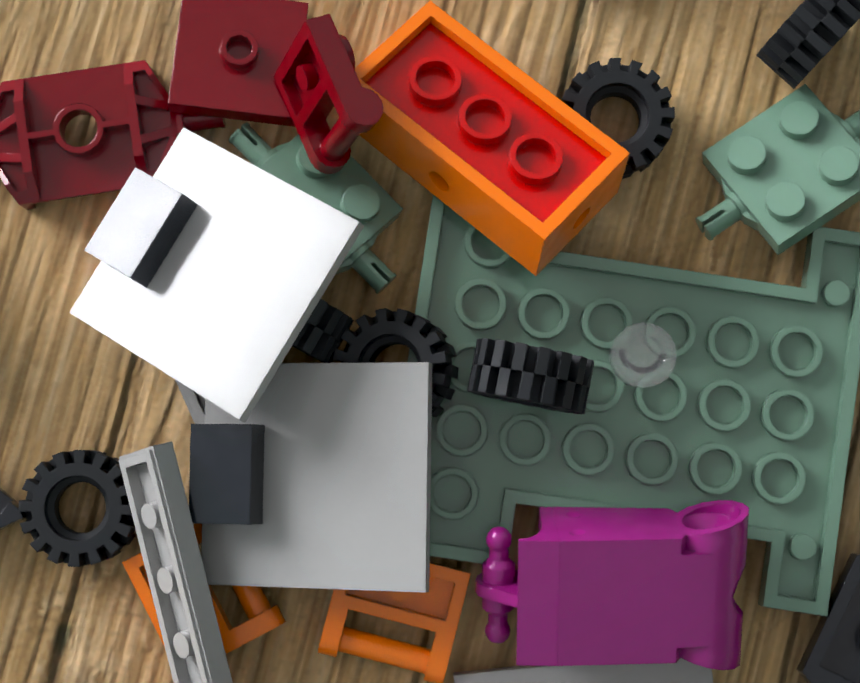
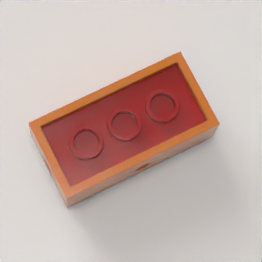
[355,1,630,276]

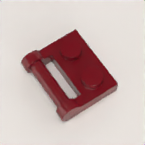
[273,14,383,174]

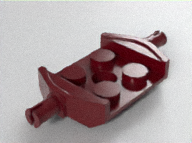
[0,60,226,210]

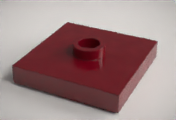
[168,0,309,127]

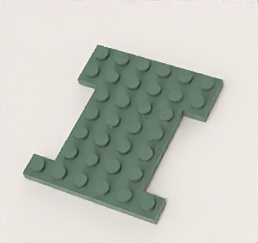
[407,195,860,616]

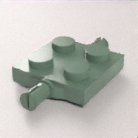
[695,84,860,255]
[229,122,403,294]

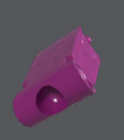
[475,500,749,670]

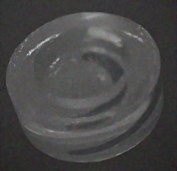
[609,323,677,388]

